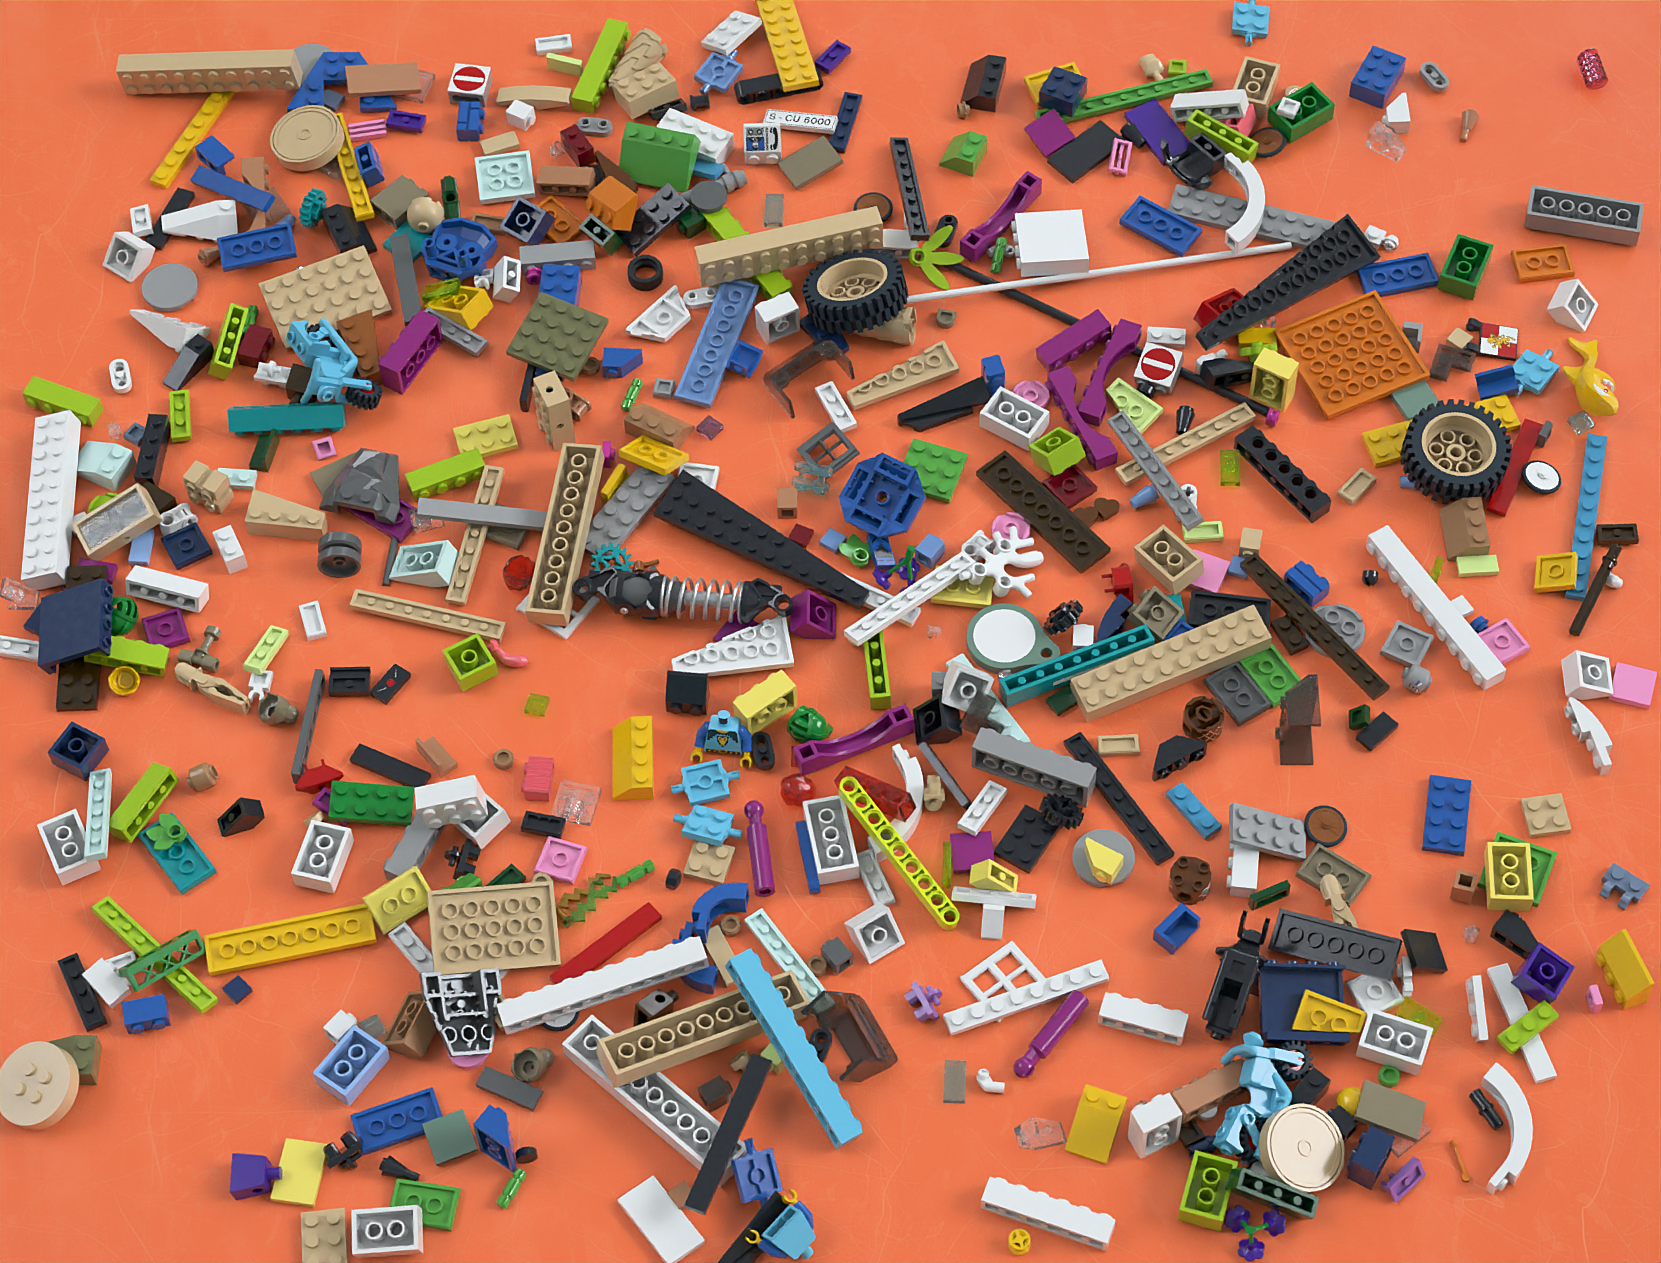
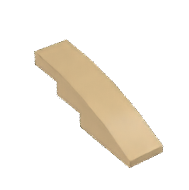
[496,85,572,110]

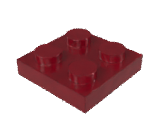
[1042,465,1097,510]

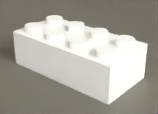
[657,108,735,164]
[803,795,860,885]

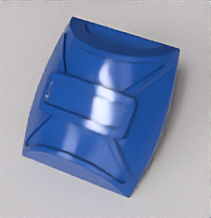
[726,340,763,378]

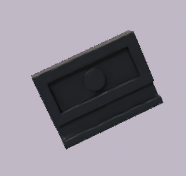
[328,666,371,696]

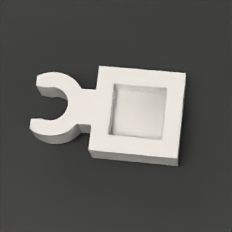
[474,268,494,289]
[1195,349,1228,375]
[248,670,273,703]
[1396,957,1413,997]

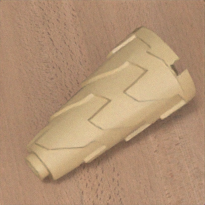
[608,28,668,92]
[845,307,917,345]

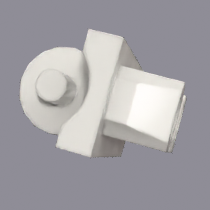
[254,361,291,389]

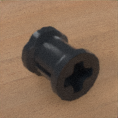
[689,93,710,111]

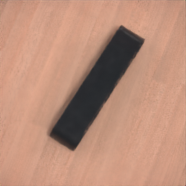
[734,67,824,105]

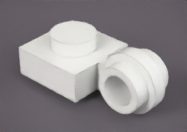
[1364,225,1399,251]

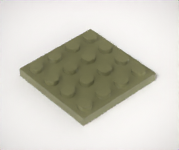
[506,292,609,382]

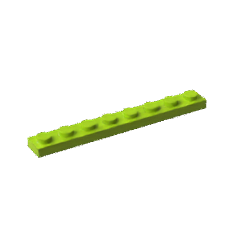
[92,896,218,1015]

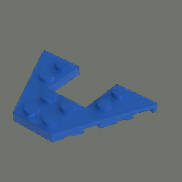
[287,52,397,113]

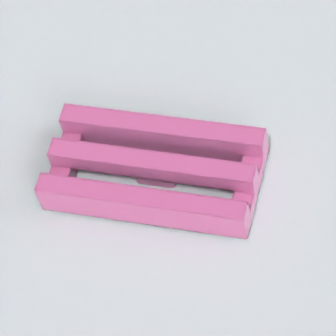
[348,119,387,142]
[1108,138,1133,177]

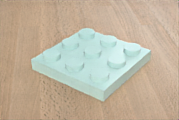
[475,150,535,205]

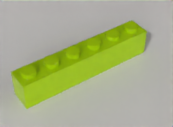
[571,18,631,114]

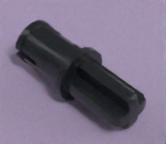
[1468,1089,1503,1130]

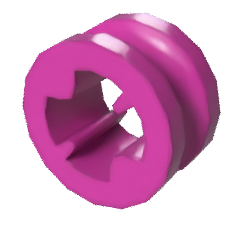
[526,268,542,285]
[1265,408,1280,427]

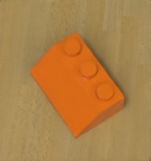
[585,176,639,231]

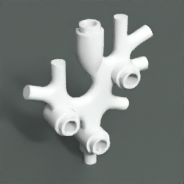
[959,526,1044,599]

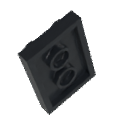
[994,805,1060,874]

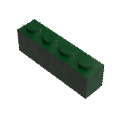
[1225,1167,1319,1220]

